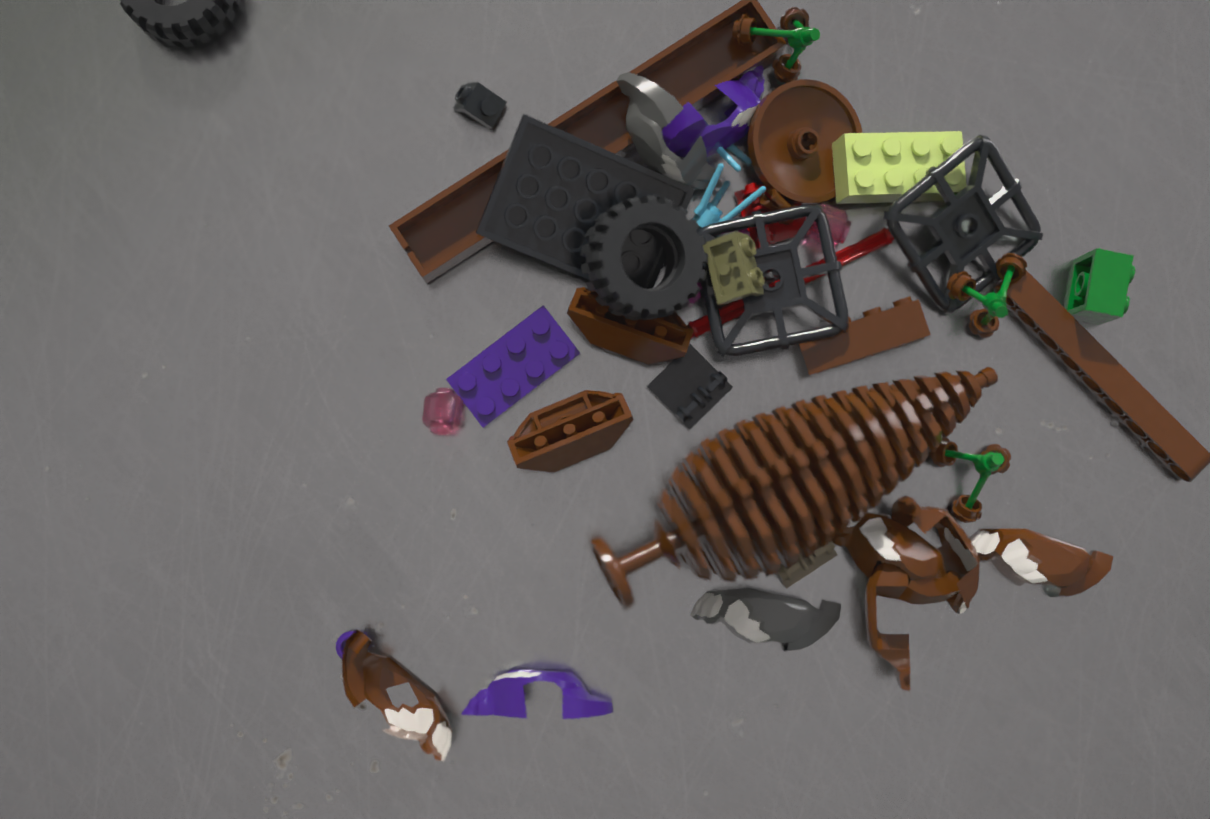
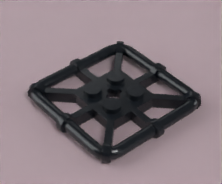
[883,135,1043,314]
[696,204,849,357]

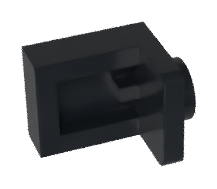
[453,82,507,128]

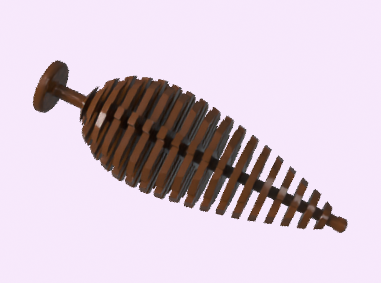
[589,367,998,610]

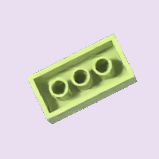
[832,131,967,204]

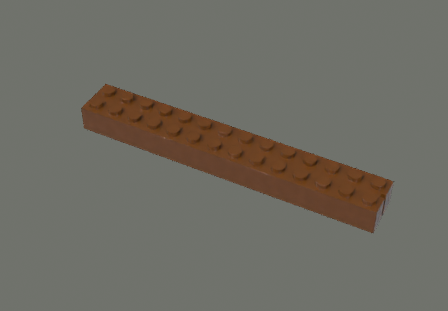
[389,0,787,283]

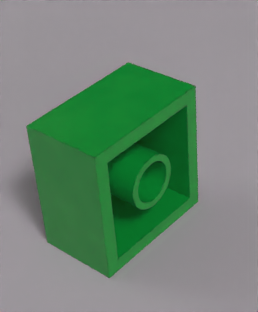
[1065,248,1135,325]

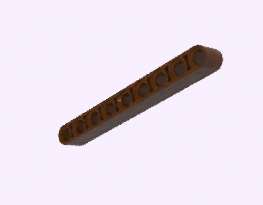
[994,271,1210,482]

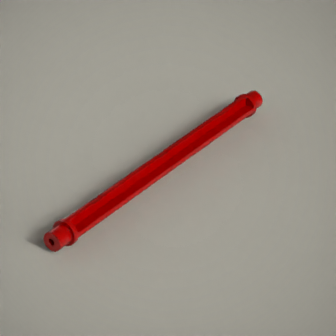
[688,228,894,339]

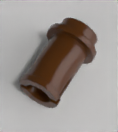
[760,188,796,225]

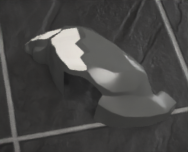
[617,72,722,189]
[690,586,841,651]

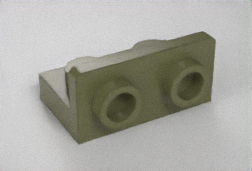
[703,231,764,305]

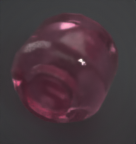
[804,203,851,247]
[422,387,464,435]

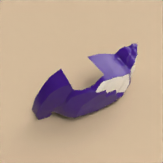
[662,66,765,158]
[461,670,614,719]

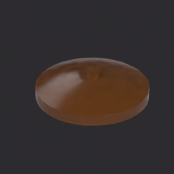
[748,79,863,205]

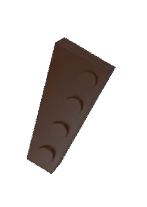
[799,296,931,376]

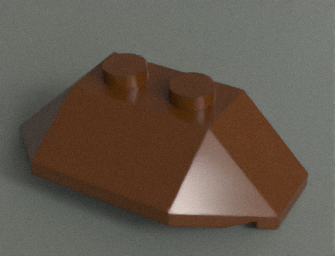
[567,287,694,364]
[507,390,634,473]

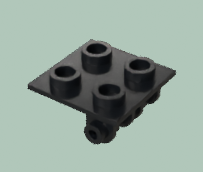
[647,344,733,430]

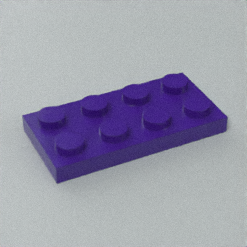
[446,305,581,428]

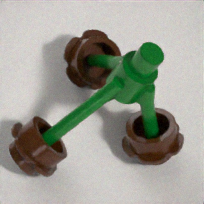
[733,7,820,83]
[947,253,1027,338]
[930,437,1011,523]

